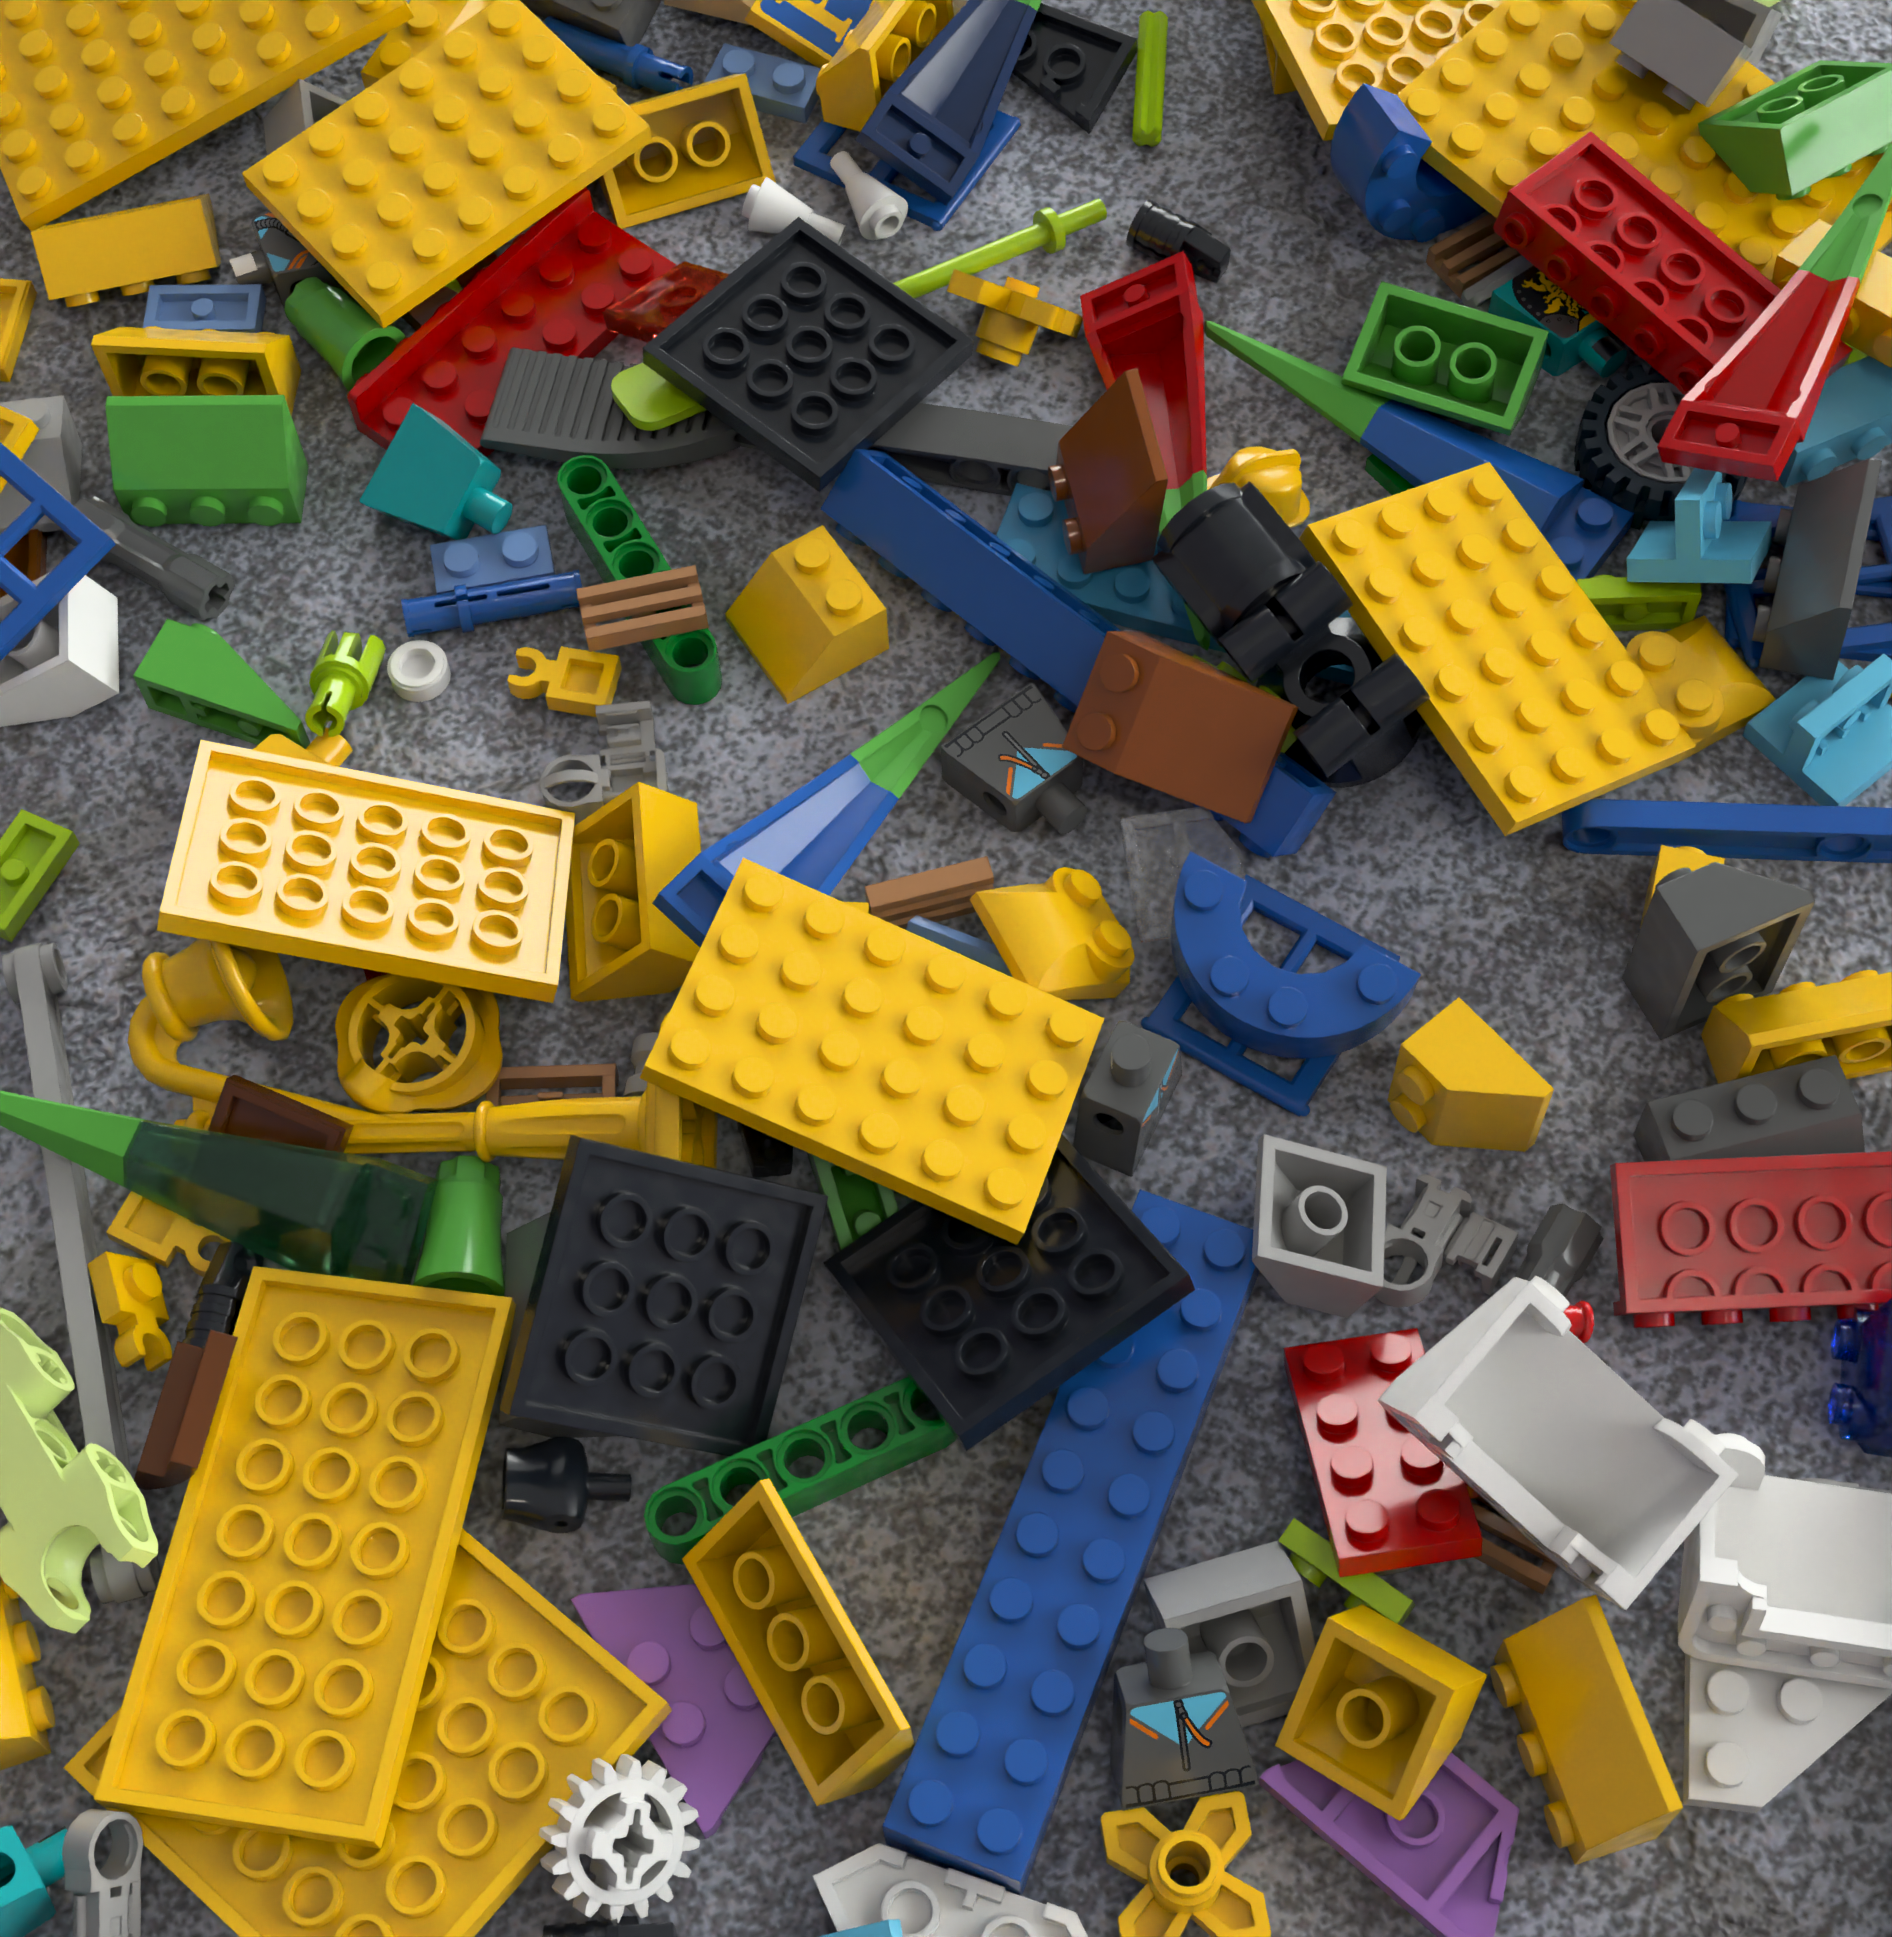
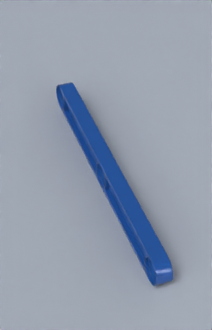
[1561,799,1892,863]

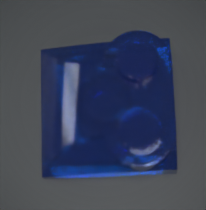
[1828,1298,1892,1458]

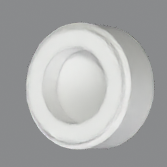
[387,640,451,702]

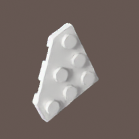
[1683,1653,1892,1813]
[813,1843,1088,1937]

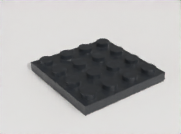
[642,217,974,492]
[823,1134,1195,1451]
[500,1135,829,1456]

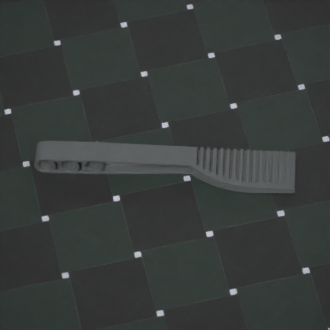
[480,347,1073,496]

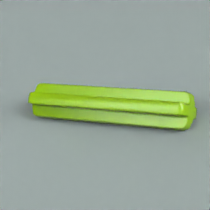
[1132,10,1168,147]

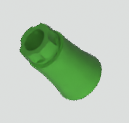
[284,277,406,391]
[413,1155,505,1296]

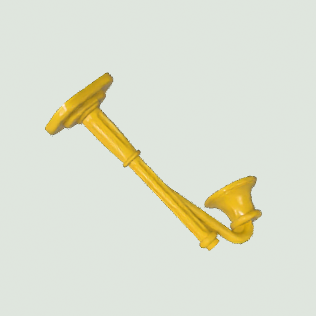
[127,938,718,1169]

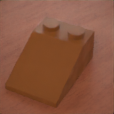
[1048,369,1168,574]
[1062,631,1299,823]

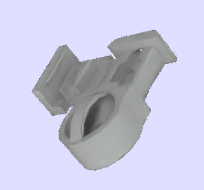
[540,700,669,823]
[1374,1174,1519,1308]

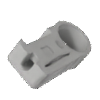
[62,1809,144,1937]

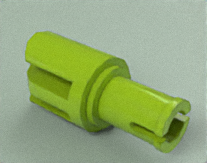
[305,630,386,737]

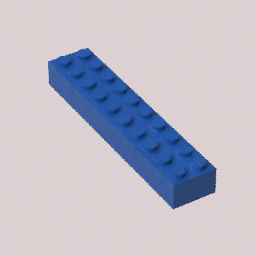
[882,1189,1260,1896]

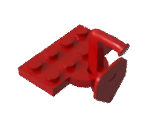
[1284,1300,1594,1578]

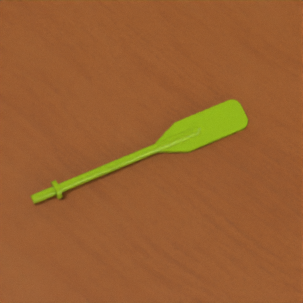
[611,198,1107,431]

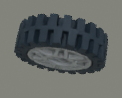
[1574,365,1748,530]

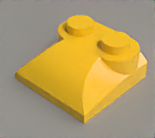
[1626,615,1776,763]
[969,867,1135,1000]

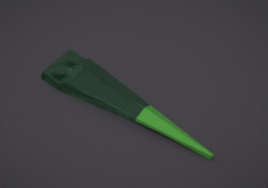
[0,1091,438,1285]

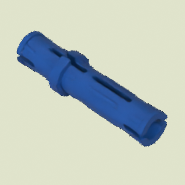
[543,16,693,94]
[401,569,582,638]

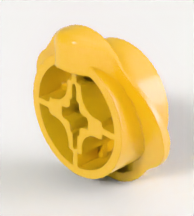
[335,974,503,1114]

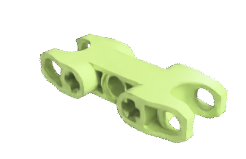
[0,1307,158,1634]

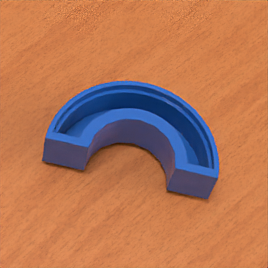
[1330,83,1486,243]
[1171,851,1421,1059]

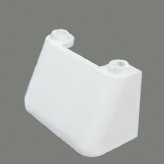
[1378,1276,1739,1610]
[1678,1433,1892,1689]

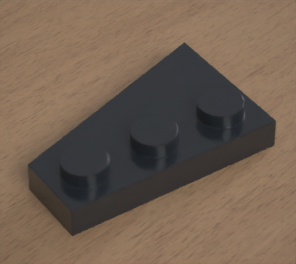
[1012,3,1137,134]

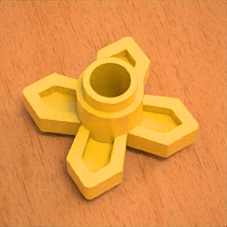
[947,269,1083,367]
[1100,1791,1271,1937]

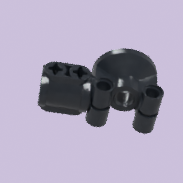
[1151,482,1430,788]

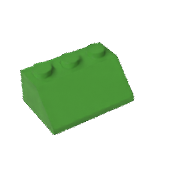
[1698,60,1892,200]
[1341,281,1549,436]
[105,395,309,527]

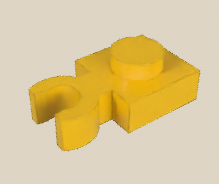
[507,646,622,717]
[106,1175,236,1277]
[87,1251,172,1372]

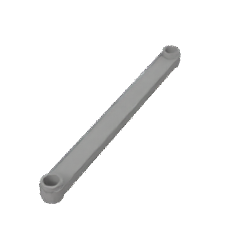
[2,943,161,1604]

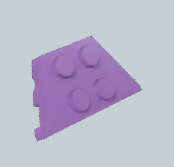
[571,1584,778,1839]
[1259,1752,1519,1937]

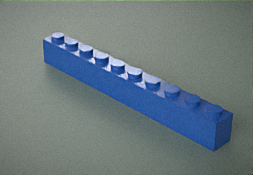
[820,449,1337,858]

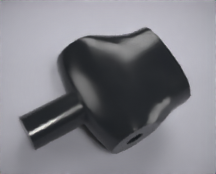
[501,1437,632,1533]

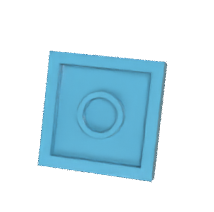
[1626,468,1772,584]
[1742,654,1892,806]

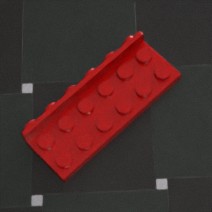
[1493,131,1853,395]
[347,188,678,458]
[1610,1151,1892,1328]

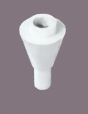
[830,151,908,240]
[742,177,846,246]

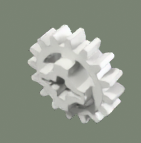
[539,1754,700,1923]

